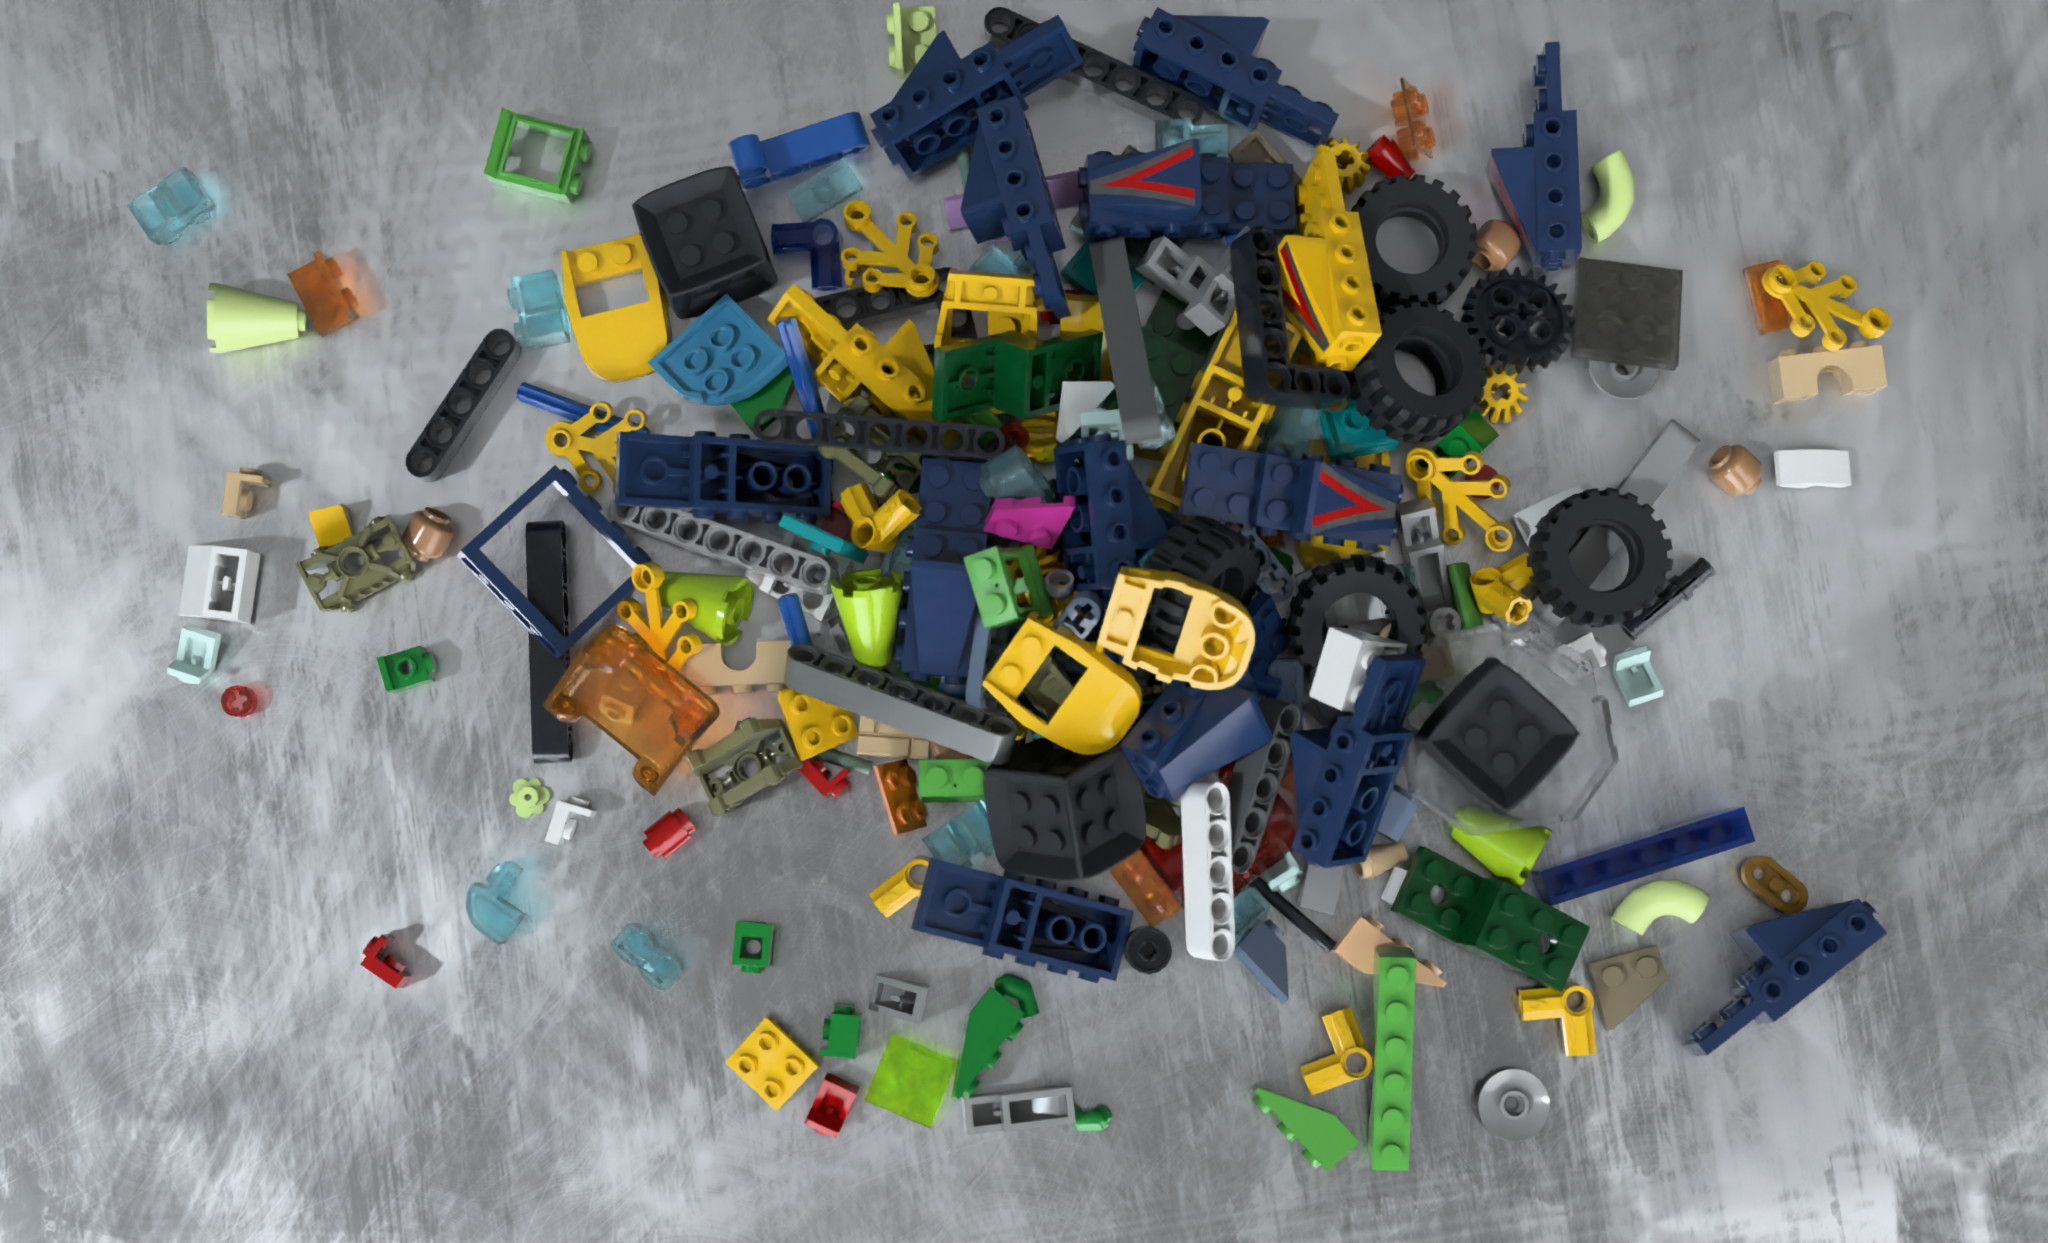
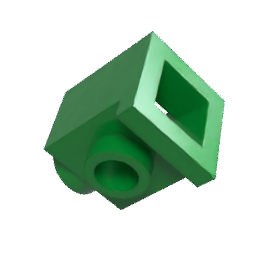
[376,646,437,694]
[732,920,775,973]
[819,1004,862,1059]

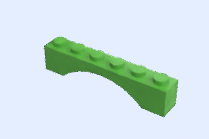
[1367,947,1416,1171]

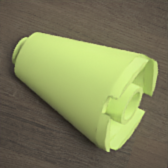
[207,283,306,354]

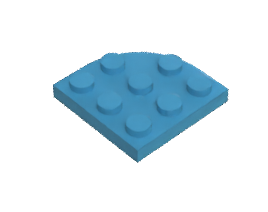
[648,293,788,406]

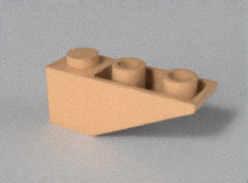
[1332,915,1447,987]

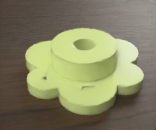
[509,778,551,818]

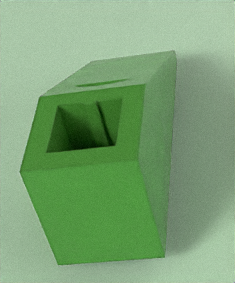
[1251,1084,1359,1172]

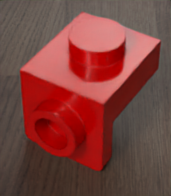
[804,1072,860,1138]

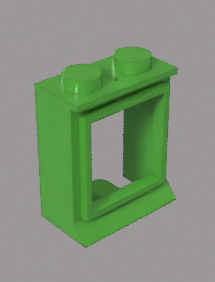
[484,107,592,204]
[964,545,1054,628]
[919,759,991,803]

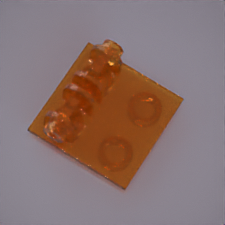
[1390,77,1435,162]

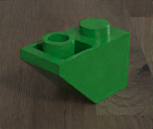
[1418,409,1499,490]

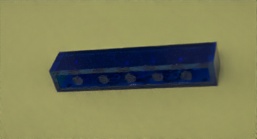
[1531,807,1755,906]

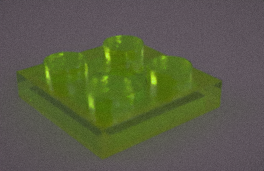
[864,1033,958,1128]

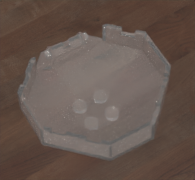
[1402,621,1619,837]

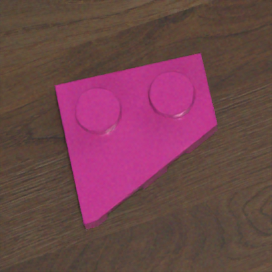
[984,496,1075,550]

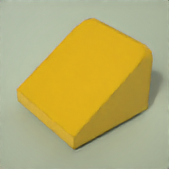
[308,504,354,548]

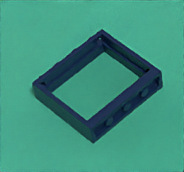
[457,465,652,659]

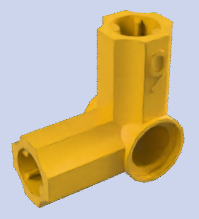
[840,483,922,553]
[1470,552,1533,626]
[869,855,930,918]
[1518,982,1597,1056]
[1300,1006,1373,1096]

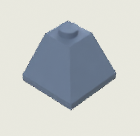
[1233,918,1289,1004]

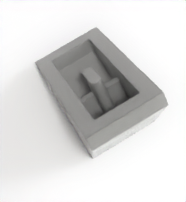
[868,974,930,1024]

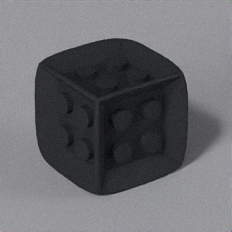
[632,166,778,319]
[1414,657,1580,816]
[984,737,1146,882]

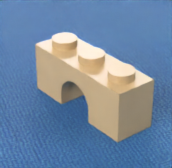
[1767,341,1888,404]
[686,640,791,695]

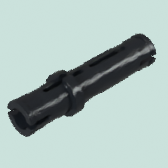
[1619,557,1716,641]

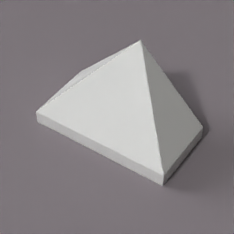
[1056,381,1115,443]

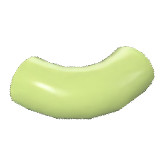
[1581,150,1635,244]
[1611,880,1709,936]

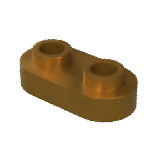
[1741,856,1808,914]

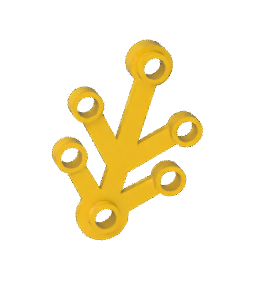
[841,200,940,298]
[1762,261,1891,351]
[545,401,648,494]
[1404,447,1516,552]
[617,561,702,698]

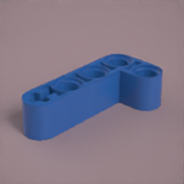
[728,112,871,189]

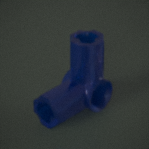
[771,218,843,291]

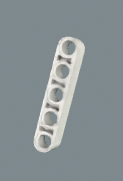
[1181,781,1235,962]

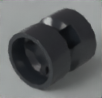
[1124,925,1172,974]

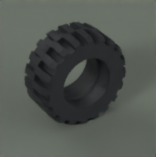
[1351,174,1478,312]
[1344,301,1487,443]
[1527,488,1673,627]
[1140,516,1260,654]
[1288,554,1429,680]

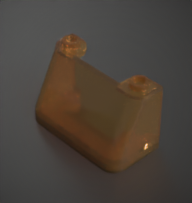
[542,625,720,796]

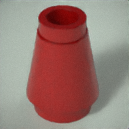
[1366,134,1415,180]

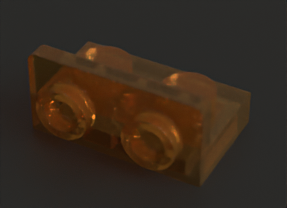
[287,251,360,337]
[1111,850,1182,927]

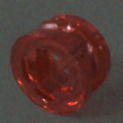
[994,423,1030,459]
[221,685,258,718]

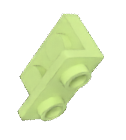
[887,2,937,79]

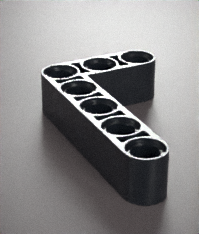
[1230,225,1350,410]
[814,267,978,339]

